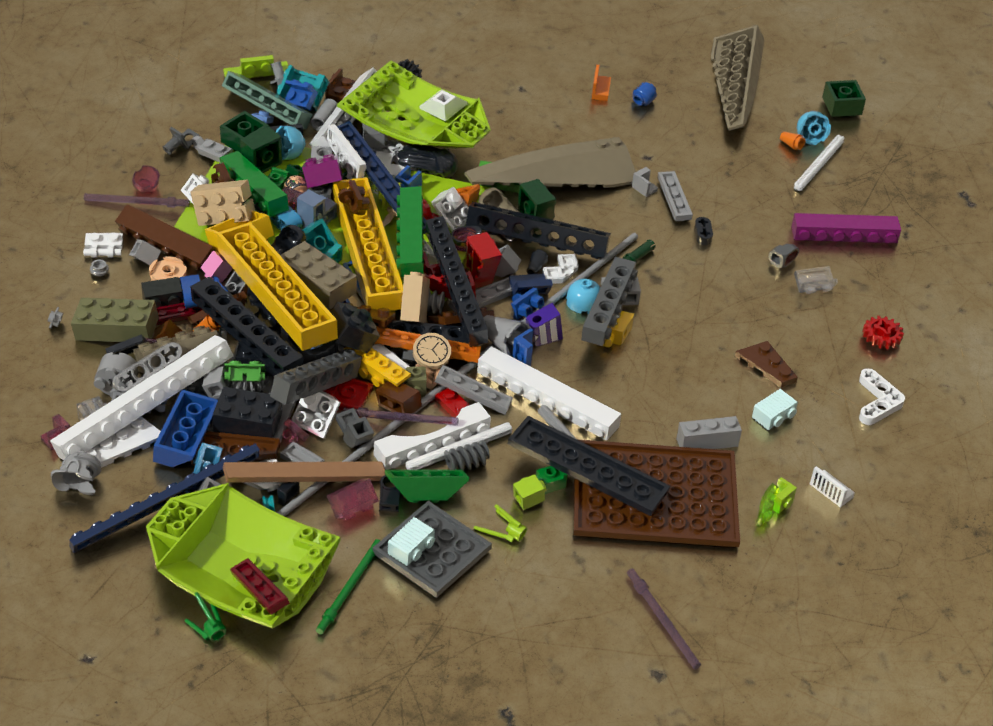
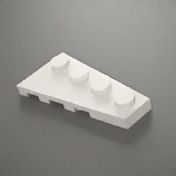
[327,124,366,179]

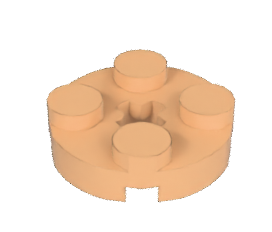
[149,257,187,281]

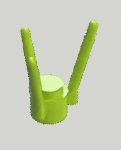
[474,504,528,543]

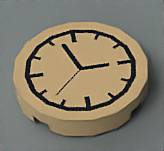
[413,333,451,370]

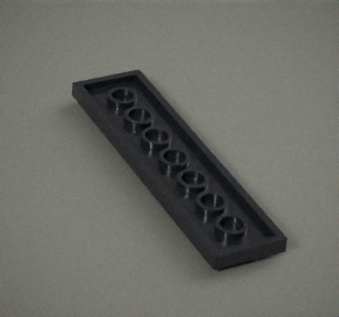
[508,416,670,516]

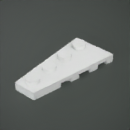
[87,417,161,468]

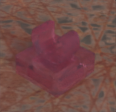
[282,418,310,443]

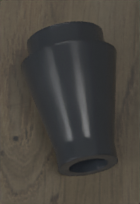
[526,250,548,274]

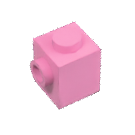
[201,250,233,283]

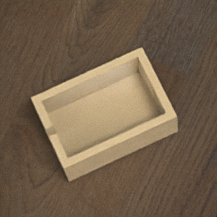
[190,180,255,226]

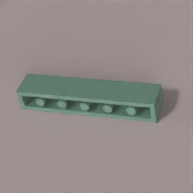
[222,71,313,130]

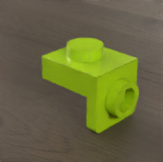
[773,477,797,513]

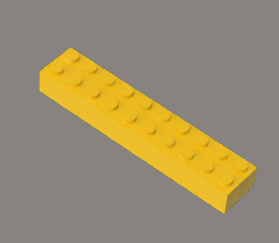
[332,177,403,311]
[217,222,338,351]

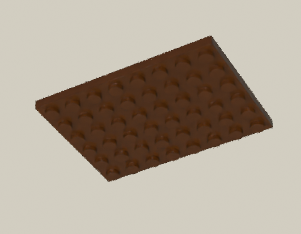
[573,439,740,547]

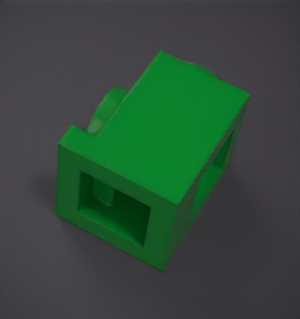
[267,167,289,191]
[536,466,568,494]

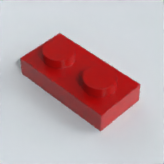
[435,388,469,419]

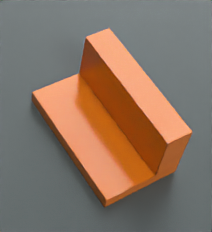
[592,64,611,101]

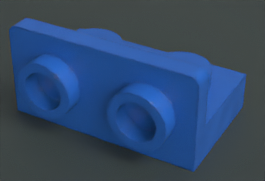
[285,79,318,110]

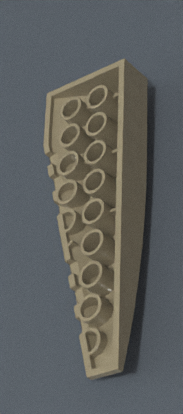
[711,25,764,130]
[465,137,636,188]

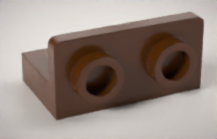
[325,69,356,103]

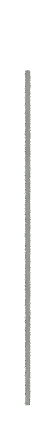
[277,233,638,516]

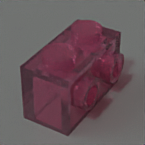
[327,478,379,520]

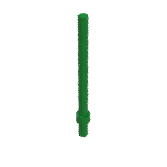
[316,539,381,634]

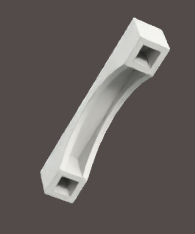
[374,402,491,470]

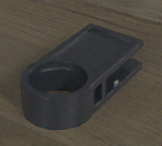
[379,475,400,512]

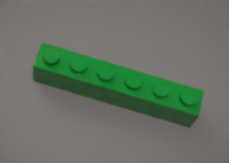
[219,151,289,217]
[396,186,424,277]

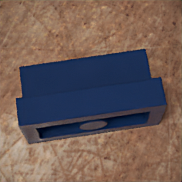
[509,274,553,296]

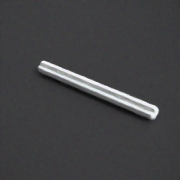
[794,135,845,191]
[406,422,512,470]

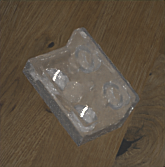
[794,266,838,294]

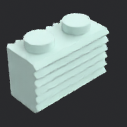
[752,389,798,430]
[388,517,435,566]

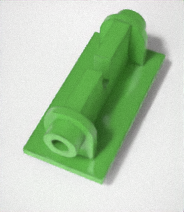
[224,361,266,382]

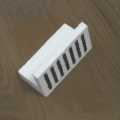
[810,466,855,507]

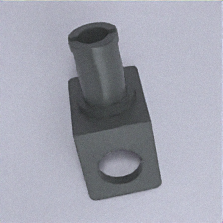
[162,127,200,155]

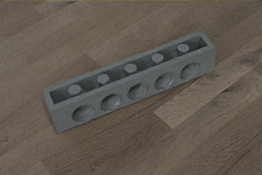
[581,257,638,346]
[270,349,362,405]

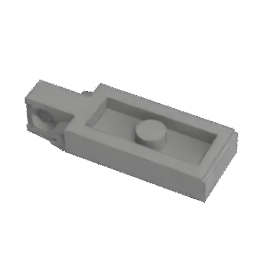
[191,136,233,162]

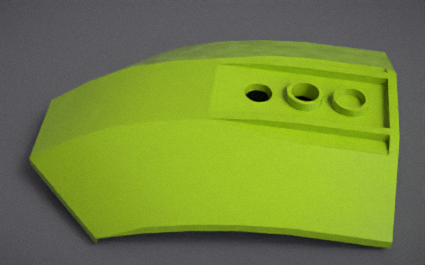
[337,60,491,149]
[146,483,341,629]

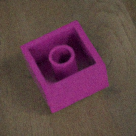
[302,153,343,188]

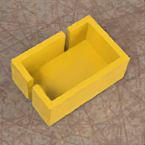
[205,210,274,253]

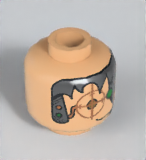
[284,176,309,201]

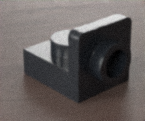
[277,482,300,506]

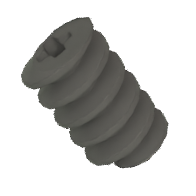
[444,440,490,471]

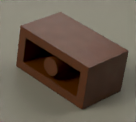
[375,381,422,419]

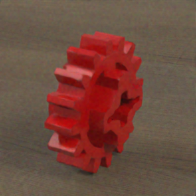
[862,316,904,349]

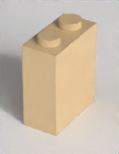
[400,272,430,323]

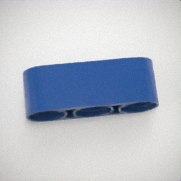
[180,274,200,309]

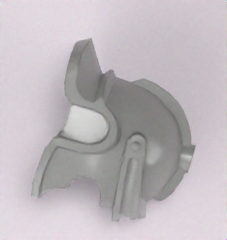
[51,451,101,495]

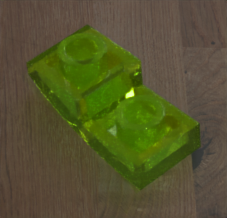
[756,483,779,527]

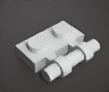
[84,233,123,258]

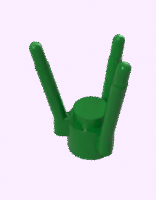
[185,592,226,642]

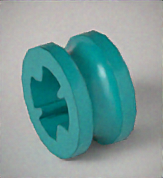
[262,495,275,512]

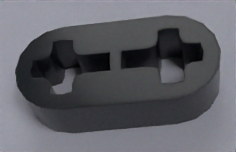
[694,217,713,245]

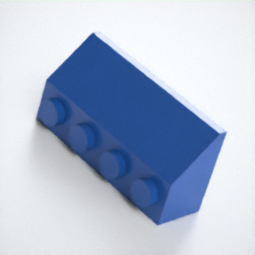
[153,389,218,467]

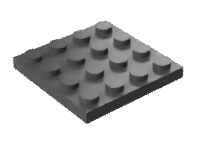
[373,501,492,598]

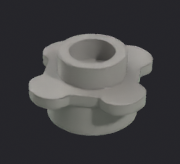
[47,307,63,329]

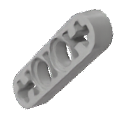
[112,342,182,391]

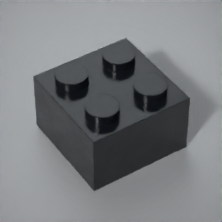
[330,302,380,353]

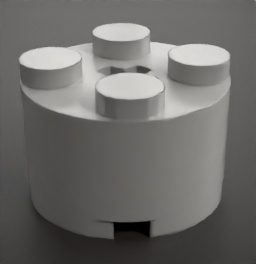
[94,352,139,398]

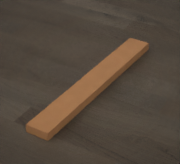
[223,461,385,483]

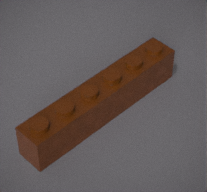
[115,204,215,271]

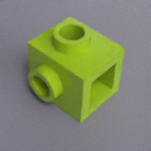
[513,474,546,511]

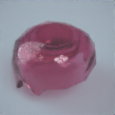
[132,165,160,193]

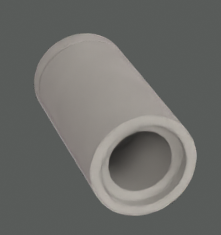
[310,99,337,131]

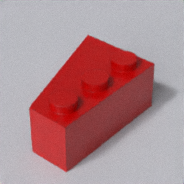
[465,232,502,289]

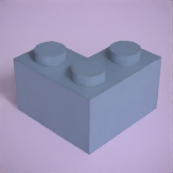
[297,189,337,229]

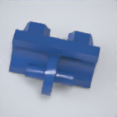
[511,287,545,320]

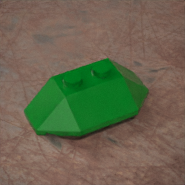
[385,470,469,503]

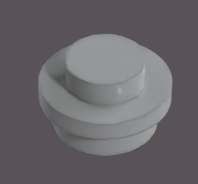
[90,259,109,276]

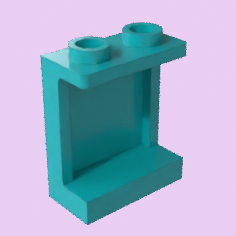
[277,65,329,111]

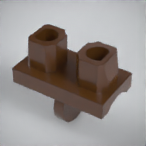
[338,180,370,214]

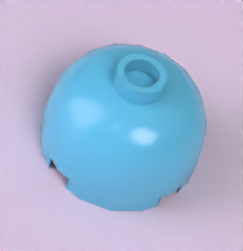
[796,111,831,145]
[276,126,305,160]
[566,279,601,314]

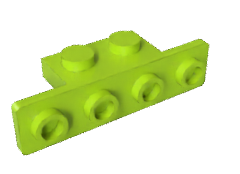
[223,55,289,79]

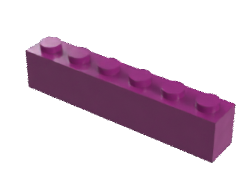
[791,213,901,243]

